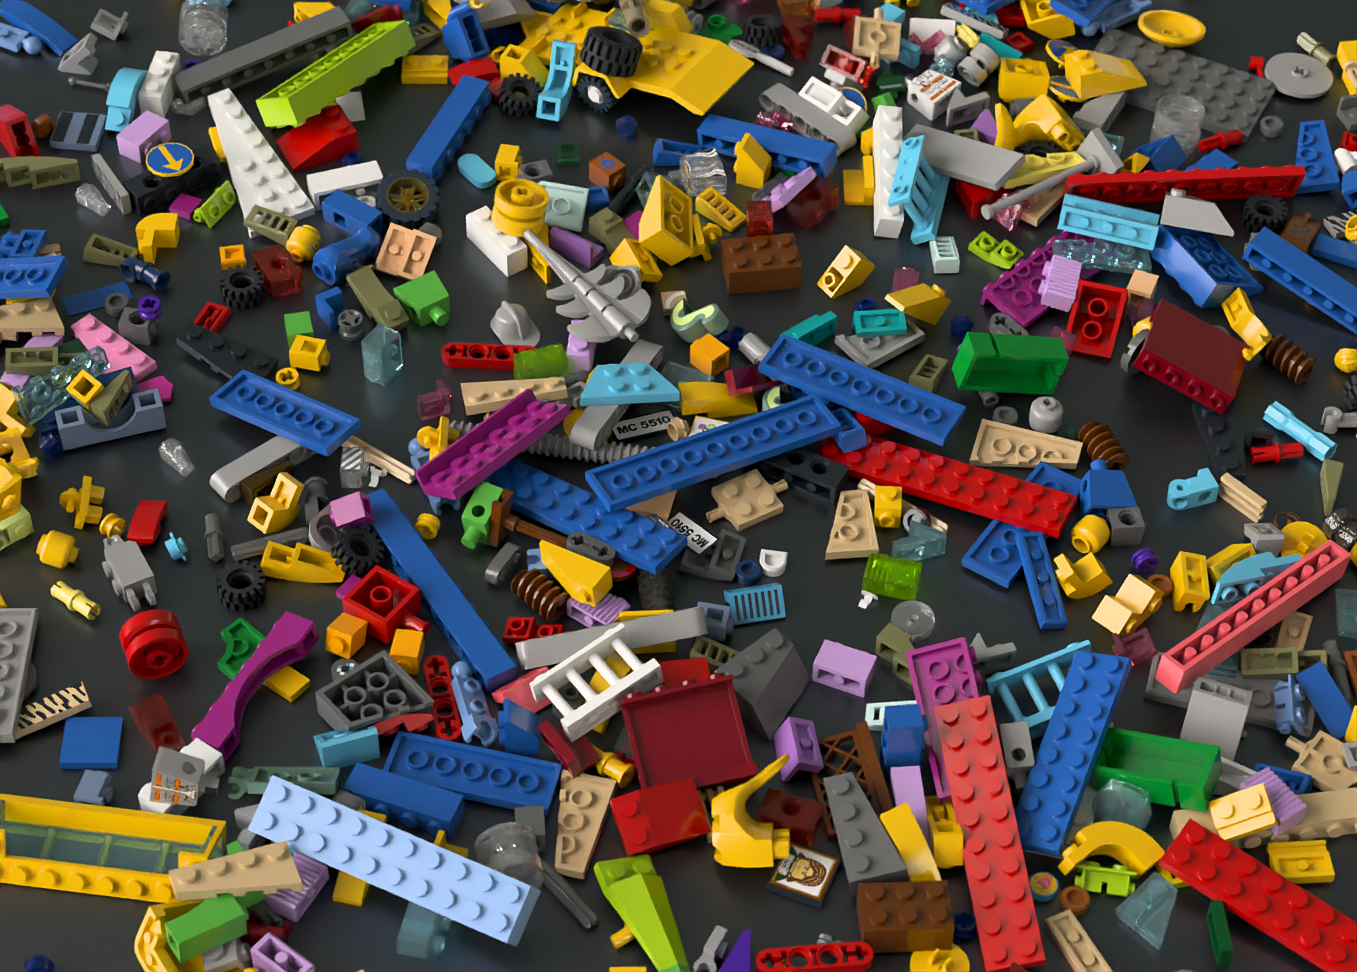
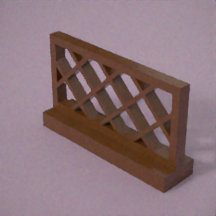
[810,721,893,840]

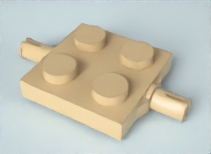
[852,8,901,69]
[706,469,788,532]
[1285,730,1357,792]

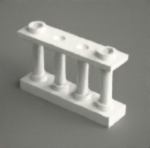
[529,623,664,743]

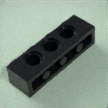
[123,144,223,216]
[741,448,849,505]

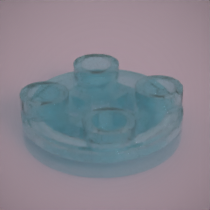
[1092,779,1151,831]

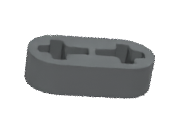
[989,313,1029,336]
[566,532,615,567]
[485,541,523,587]

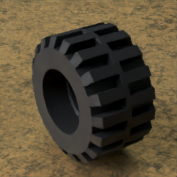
[580,26,643,78]

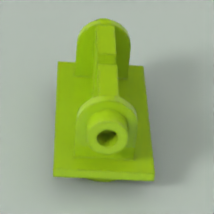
[193,180,238,228]
[1074,861,1137,897]

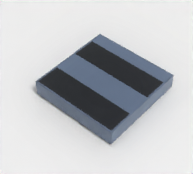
[49,111,107,152]

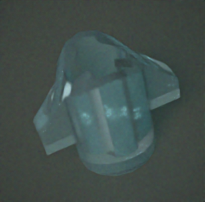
[929,54,956,77]

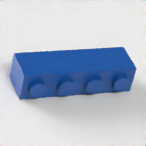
[343,762,465,839]

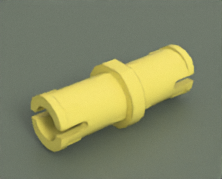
[51,581,101,620]

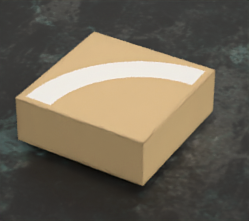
[660,290,687,316]

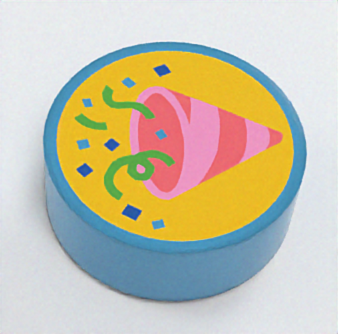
[1029,872,1059,902]

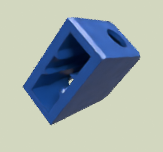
[1079,459,1137,520]

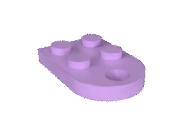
[752,166,817,222]

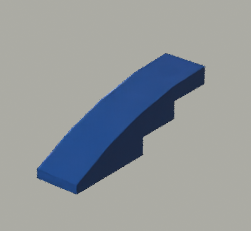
[0,0,78,57]

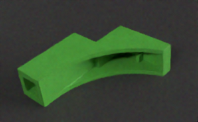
[165,841,266,963]

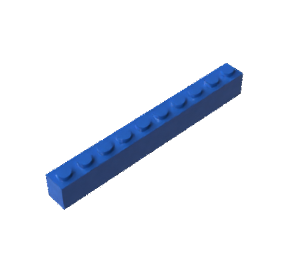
[363,488,518,696]

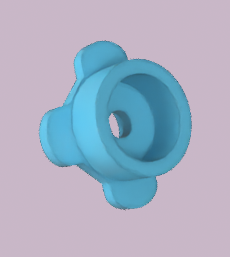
[165,532,188,561]

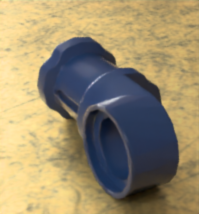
[120,257,170,292]

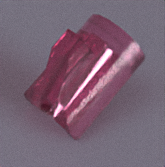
[1126,298,1156,328]

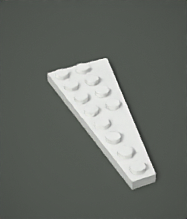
[208,88,315,239]

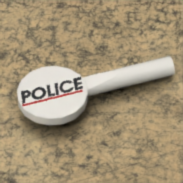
[728,40,794,77]

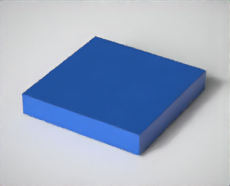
[59,717,124,769]

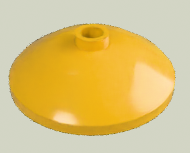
[1138,10,1206,48]

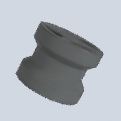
[338,309,364,341]

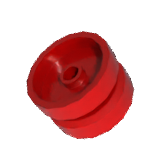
[119,609,189,679]

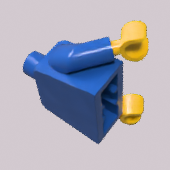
[442,0,505,63]

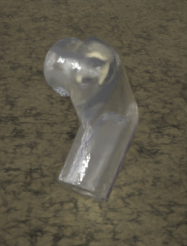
[170,97,207,116]

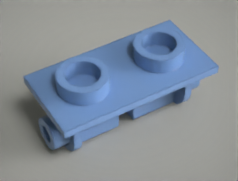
[1274,674,1306,736]

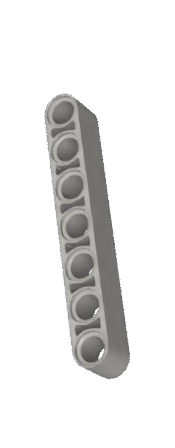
[570,339,664,451]
[515,606,708,670]

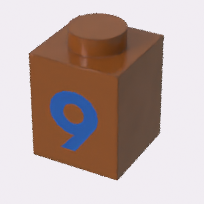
[589,152,626,194]

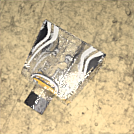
[668,147,727,196]

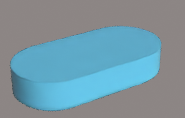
[458,154,495,189]

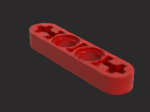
[441,342,540,371]
[423,655,462,743]
[756,941,873,972]

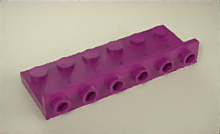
[980,230,1119,329]
[415,389,571,500]
[905,637,986,804]

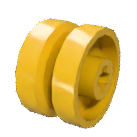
[491,179,549,237]

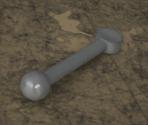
[69,77,111,93]

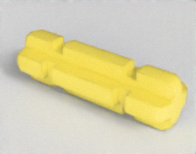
[955,23,981,49]

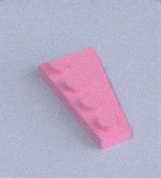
[70,313,157,383]

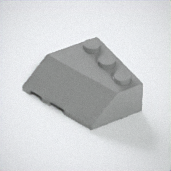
[462,0,537,30]
[1160,188,1234,237]

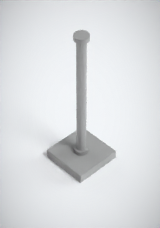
[981,127,1124,220]

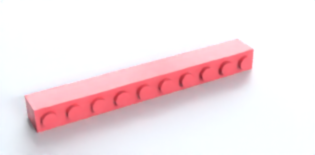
[1155,539,1351,695]

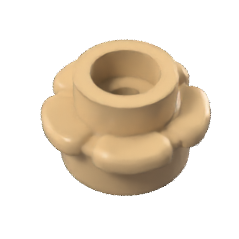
[667,417,690,441]

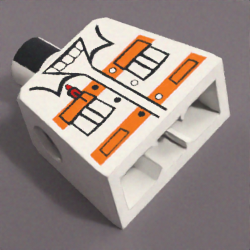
[904,70,961,121]

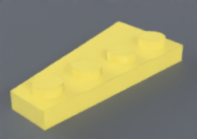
[1002,152,1087,189]

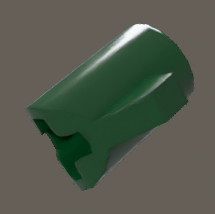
[874,69,905,101]

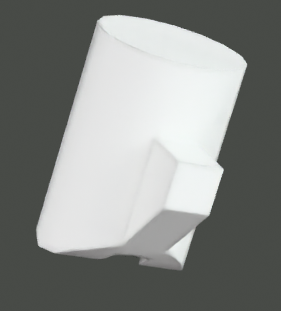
[1333,148,1357,174]

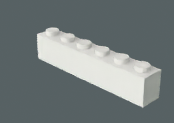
[873,105,904,238]

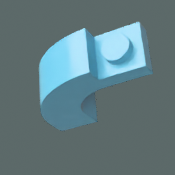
[879,2,921,69]
[536,39,577,121]
[105,68,148,133]

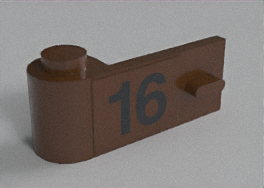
[1281,212,1323,255]

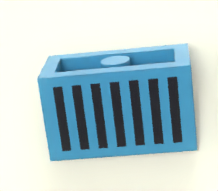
[724,583,786,625]

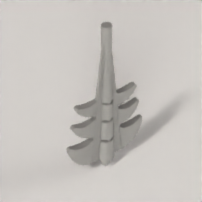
[524,229,651,342]

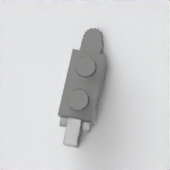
[102,534,157,612]

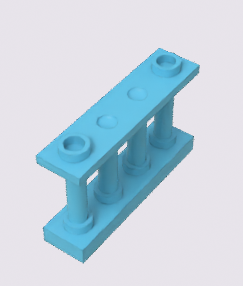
[888,135,950,245]
[1057,193,1160,251]
[986,640,1117,740]

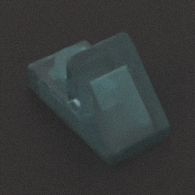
[891,520,947,566]

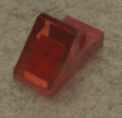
[780,15,814,61]

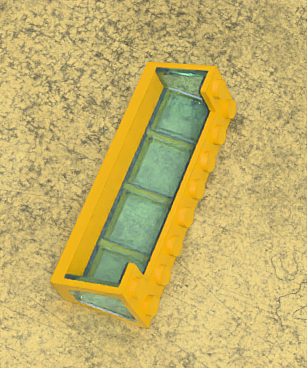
[0,794,226,903]

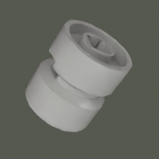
[957,43,1001,86]

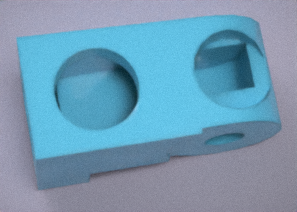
[1166,468,1219,510]

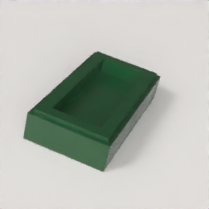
[1206,900,1233,968]

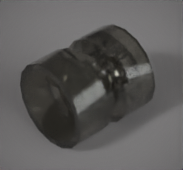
[1321,508,1357,552]

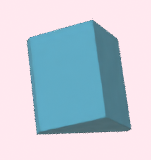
[313,724,380,768]

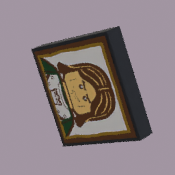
[766,840,842,909]

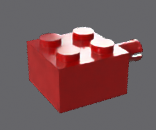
[342,565,431,645]

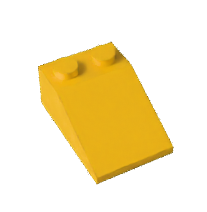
[1065,50,1147,100]
[639,175,694,266]

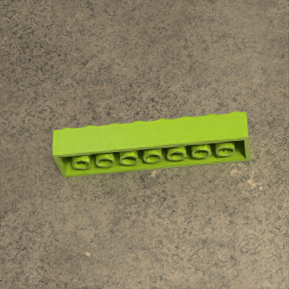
[256,20,416,128]

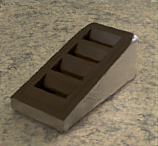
[239,461,295,506]

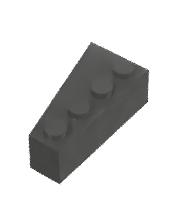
[823,772,909,897]

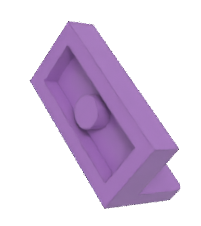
[550,226,604,268]
[773,717,824,782]

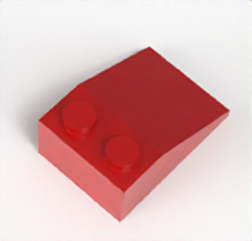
[276,104,359,173]
[1063,280,1129,360]
[610,777,712,857]

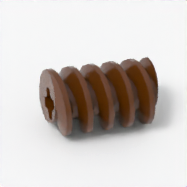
[1259,333,1316,385]
[1078,421,1129,470]
[511,568,570,623]

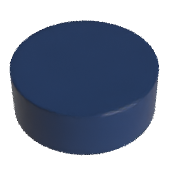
[762,43,785,62]
[735,559,762,586]

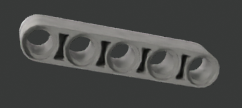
[759,83,857,156]
[209,435,318,502]

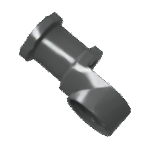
[304,477,330,527]

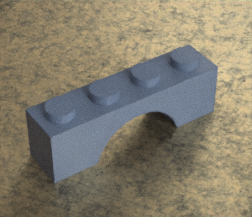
[55,388,166,450]

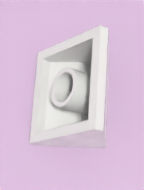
[909,18,956,55]

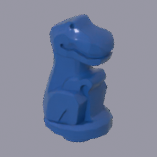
[312,226,382,286]

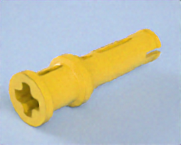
[590,743,636,788]

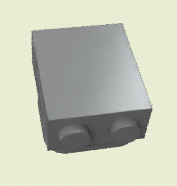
[1180,676,1253,761]

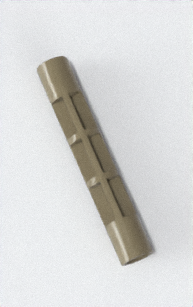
[618,0,651,38]

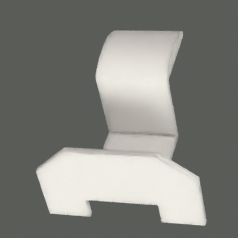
[368,466,387,488]
[859,591,878,609]

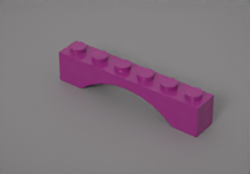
[191,611,319,763]

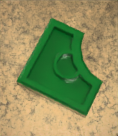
[217,617,266,681]

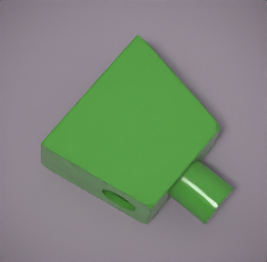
[393,270,450,326]
[461,481,503,549]

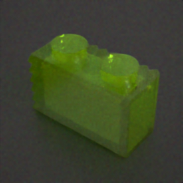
[513,343,569,380]
[862,552,923,602]

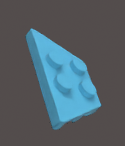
[580,362,680,406]

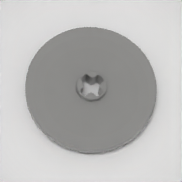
[1265,53,1333,98]

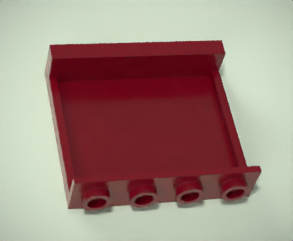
[1132,299,1250,414]
[620,673,758,791]

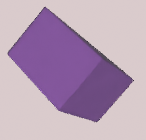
[970,109,997,146]

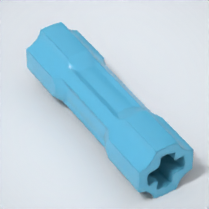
[1263,401,1338,461]

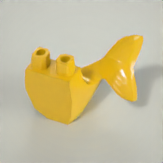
[994,93,1085,152]
[712,753,790,868]

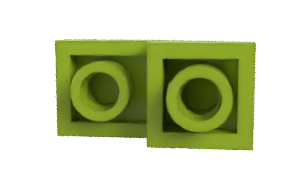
[968,231,1024,269]

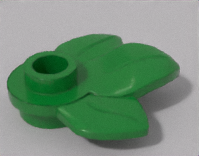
[699,15,742,45]

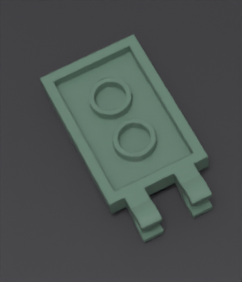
[228,766,341,799]

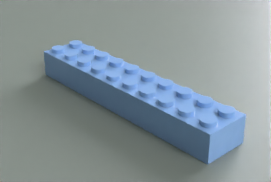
[248,775,541,947]

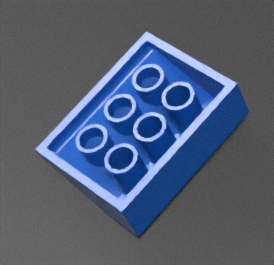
[1149,224,1264,308]

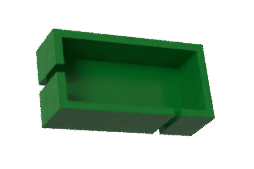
[952,332,1069,395]
[1092,727,1223,812]

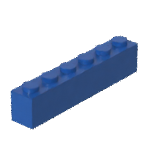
[406,75,492,182]
[697,114,837,179]
[1242,227,1357,334]

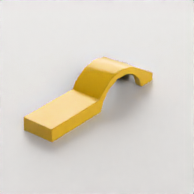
[1221,287,1272,361]

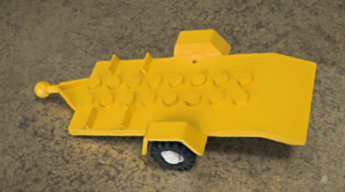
[518,0,754,115]

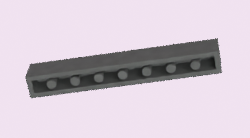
[172,6,354,108]

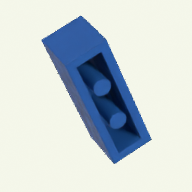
[879,704,928,781]

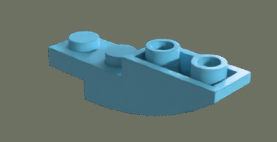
[1211,551,1302,605]

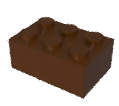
[721,233,802,294]
[856,880,954,953]

